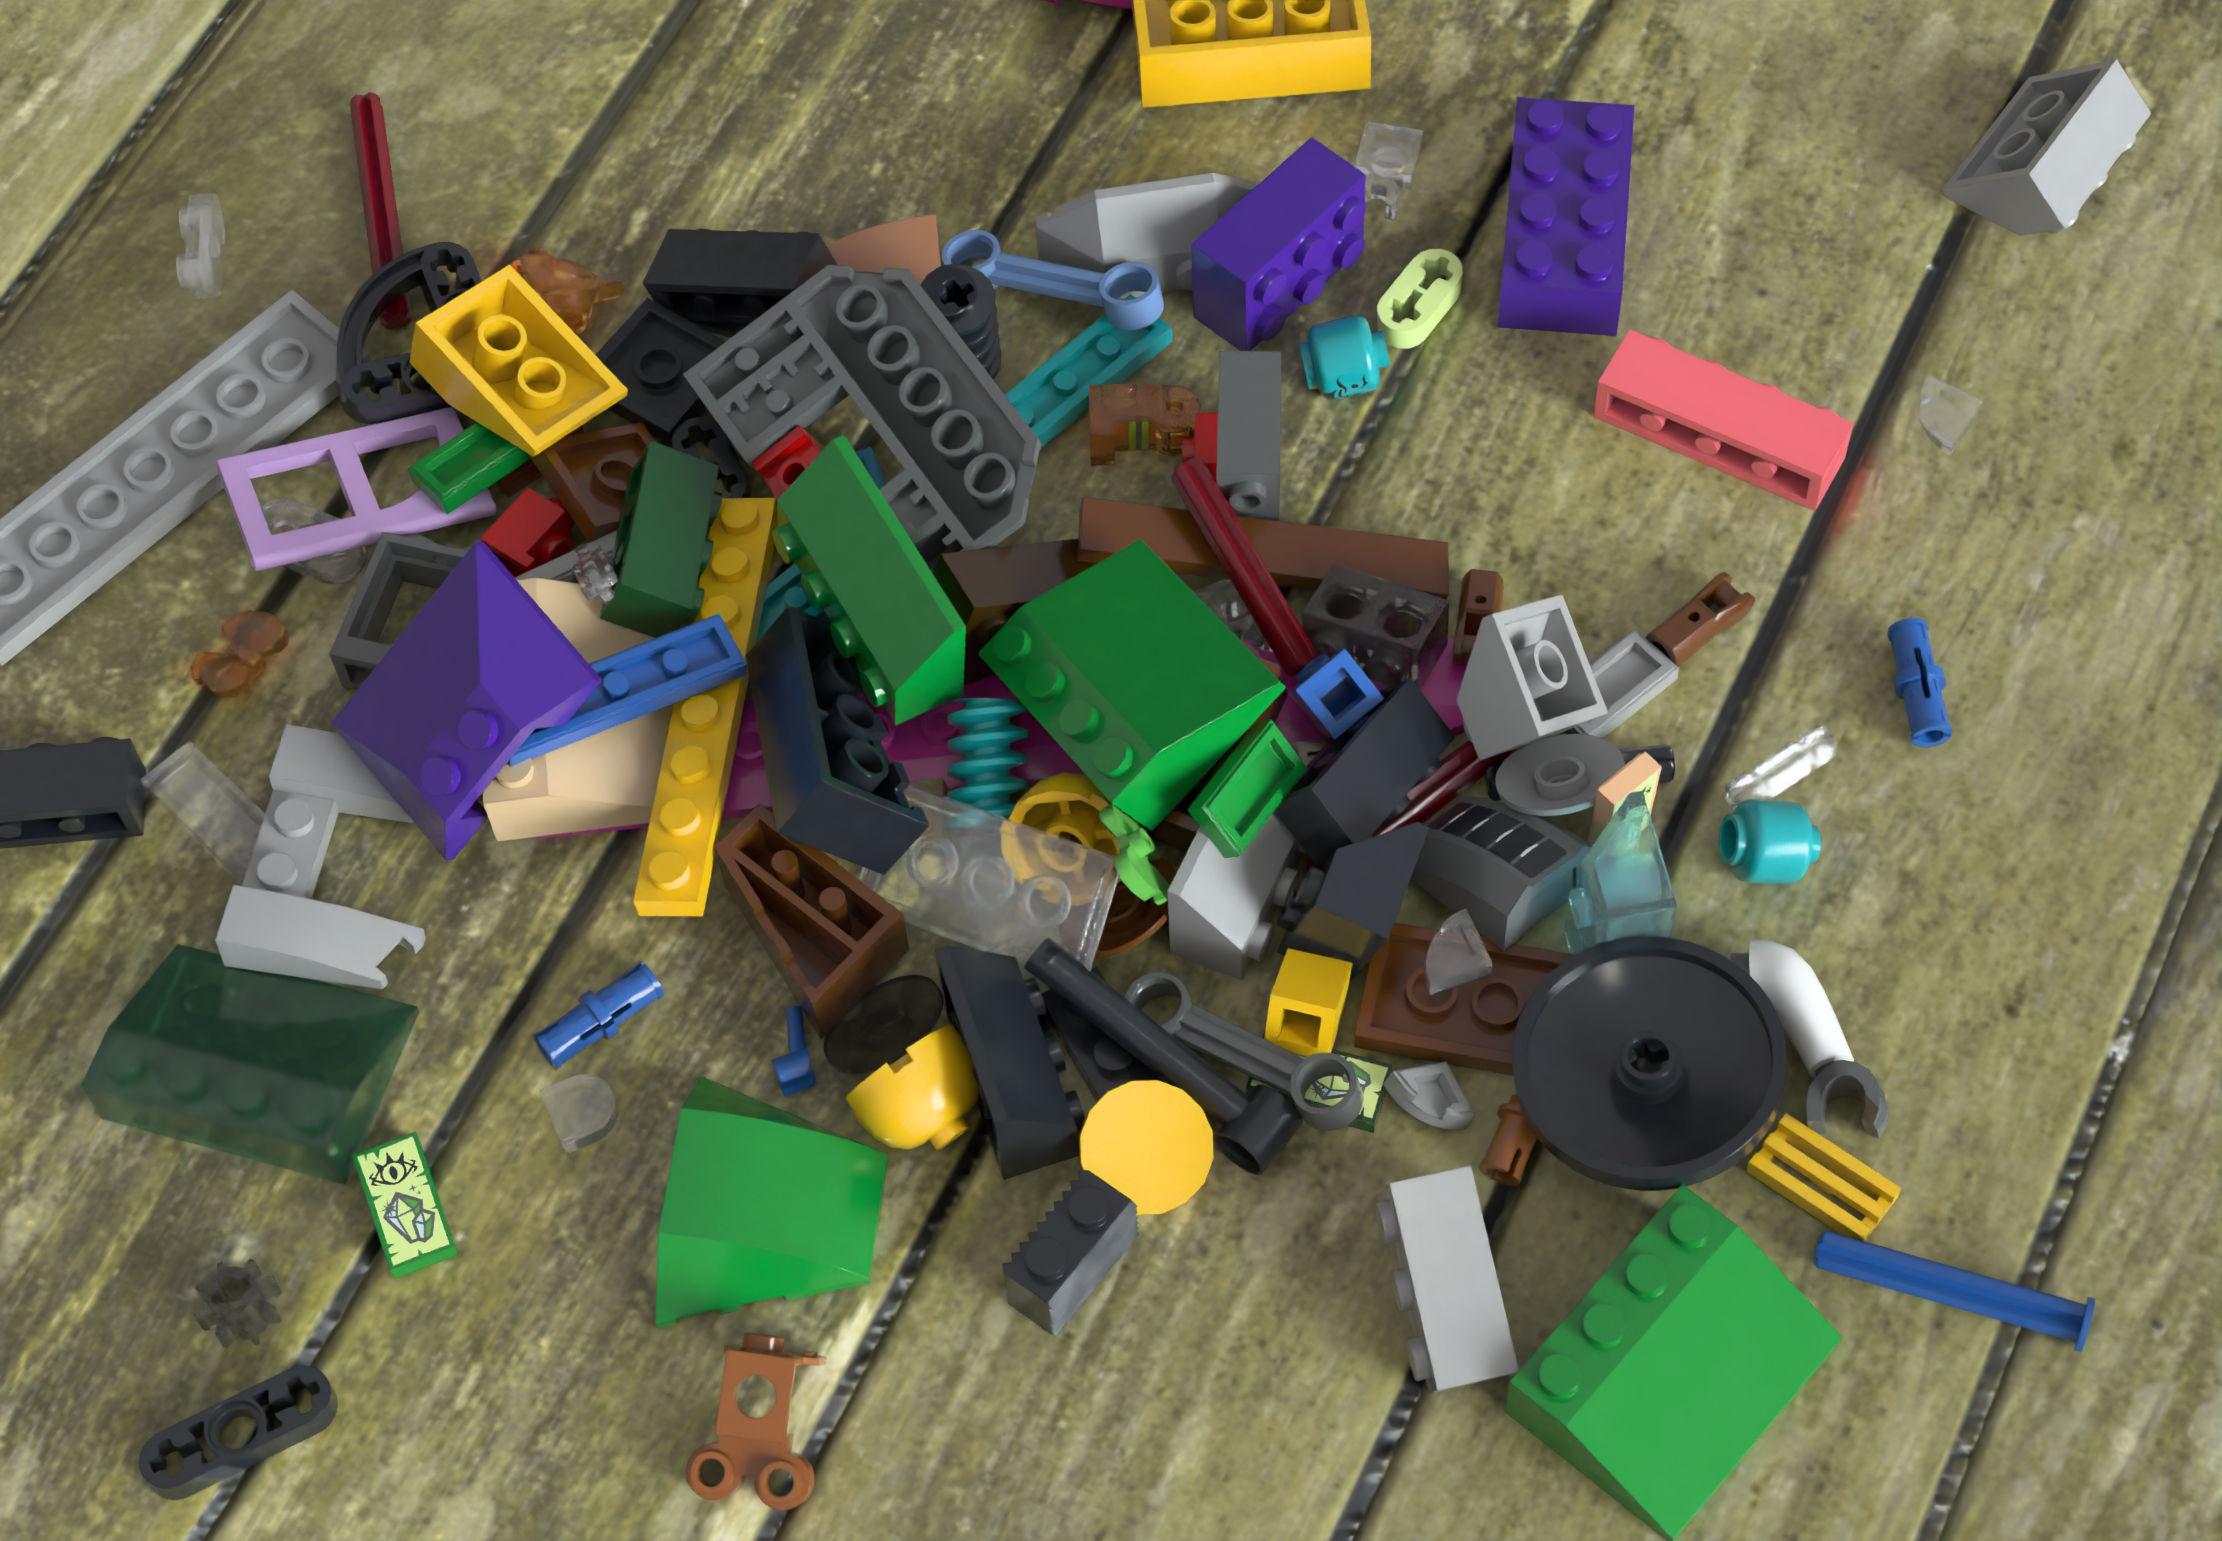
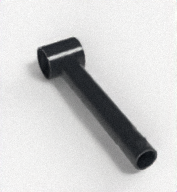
[1024,937,1303,1175]

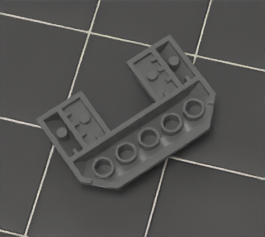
[683,265,1041,573]

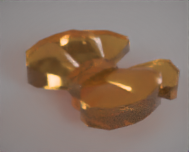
[190,610,290,698]

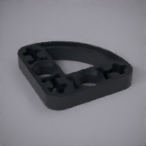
[336,242,482,424]

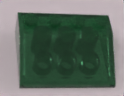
[81,944,419,1185]

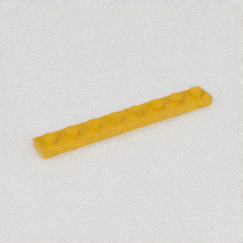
[633,498,778,917]

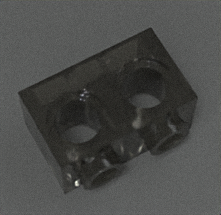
[1302,563,1449,690]

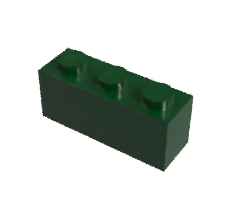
[599,440,722,638]

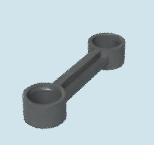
[1125,972,1364,1131]

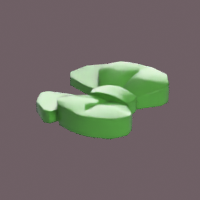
[1099,803,1170,905]

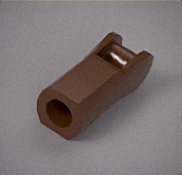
[1453,569,1504,665]
[1646,572,1755,666]

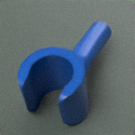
[772,1005,816,1096]

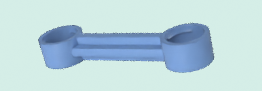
[942,230,1164,330]

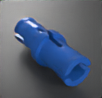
[1887,618,1952,747]
[532,961,665,1070]

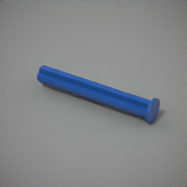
[1813,1231,2095,1352]

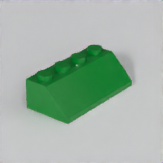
[772,435,966,726]

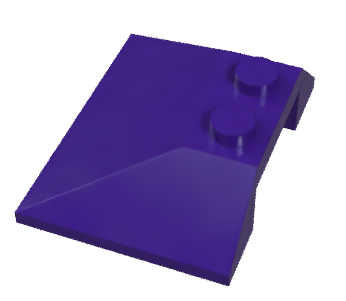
[331,542,602,861]

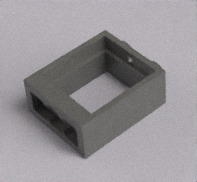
[1216,351,1281,521]
[329,532,499,690]

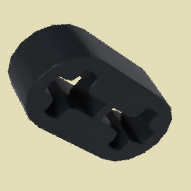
[672,417,751,498]

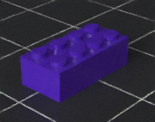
[1498,97,1635,336]

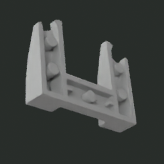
[215,724,426,989]

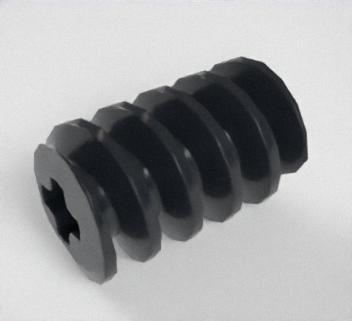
[921,264,1002,380]

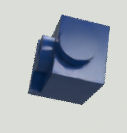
[1288,648,1385,739]

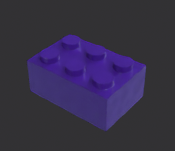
[1191,137,1366,351]

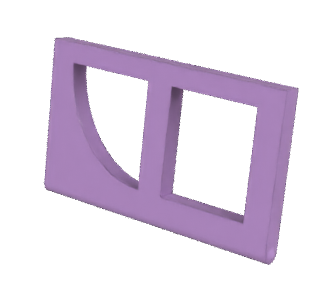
[217,407,497,571]

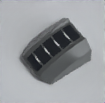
[1411,796,1599,951]

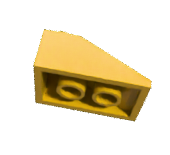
[410,264,628,457]

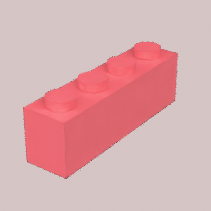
[1594,329,1853,511]

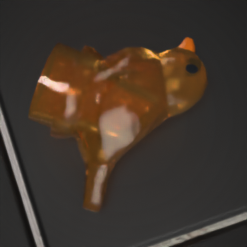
[511,247,624,335]

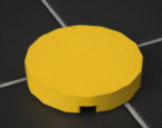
[1079,1080,1214,1215]

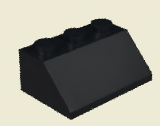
[935,946,1085,1180]

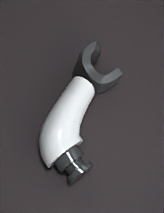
[1730,940,1889,1139]

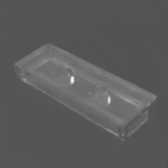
[140,741,265,885]

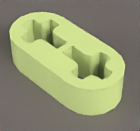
[1377,249,1463,349]

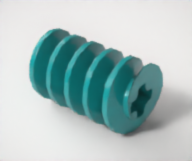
[947,698,1028,830]

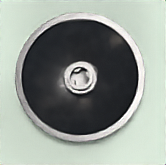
[1512,936,1787,1191]

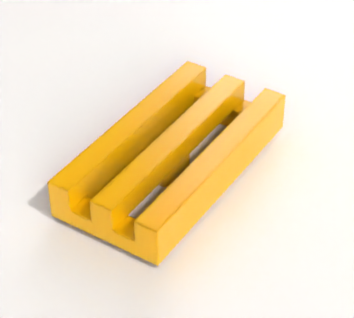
[1746,1113,1901,1242]

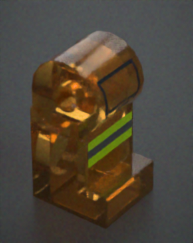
[1089,383,1201,466]

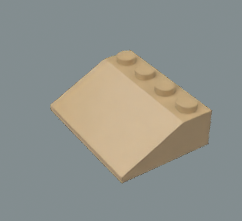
[483,578,674,842]

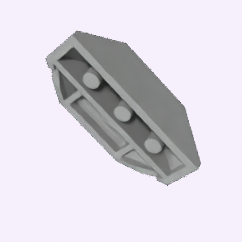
[1035,173,1260,299]

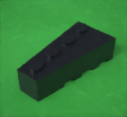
[746,605,930,875]

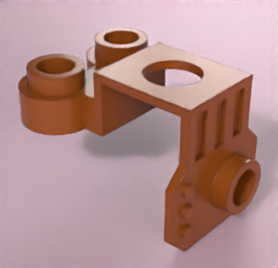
[686,1332,827,1510]

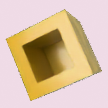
[1264,948,1352,1057]

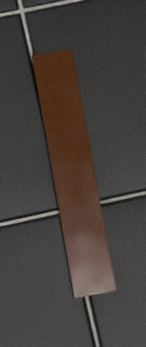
[1077,497,1449,606]

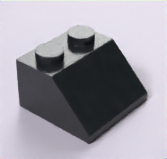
[1277,822,1430,983]

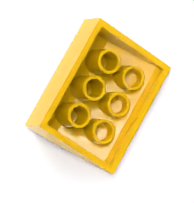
[1132,0,1371,108]

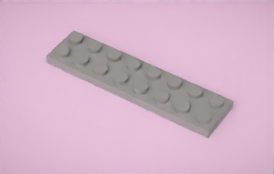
[0,290,371,666]

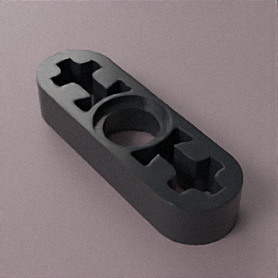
[139,1366,338,1500]

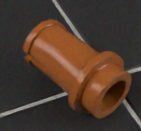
[1479,1095,1537,1186]

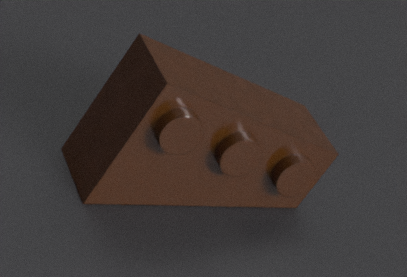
[715,803,909,1039]

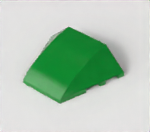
[655,1076,889,1328]

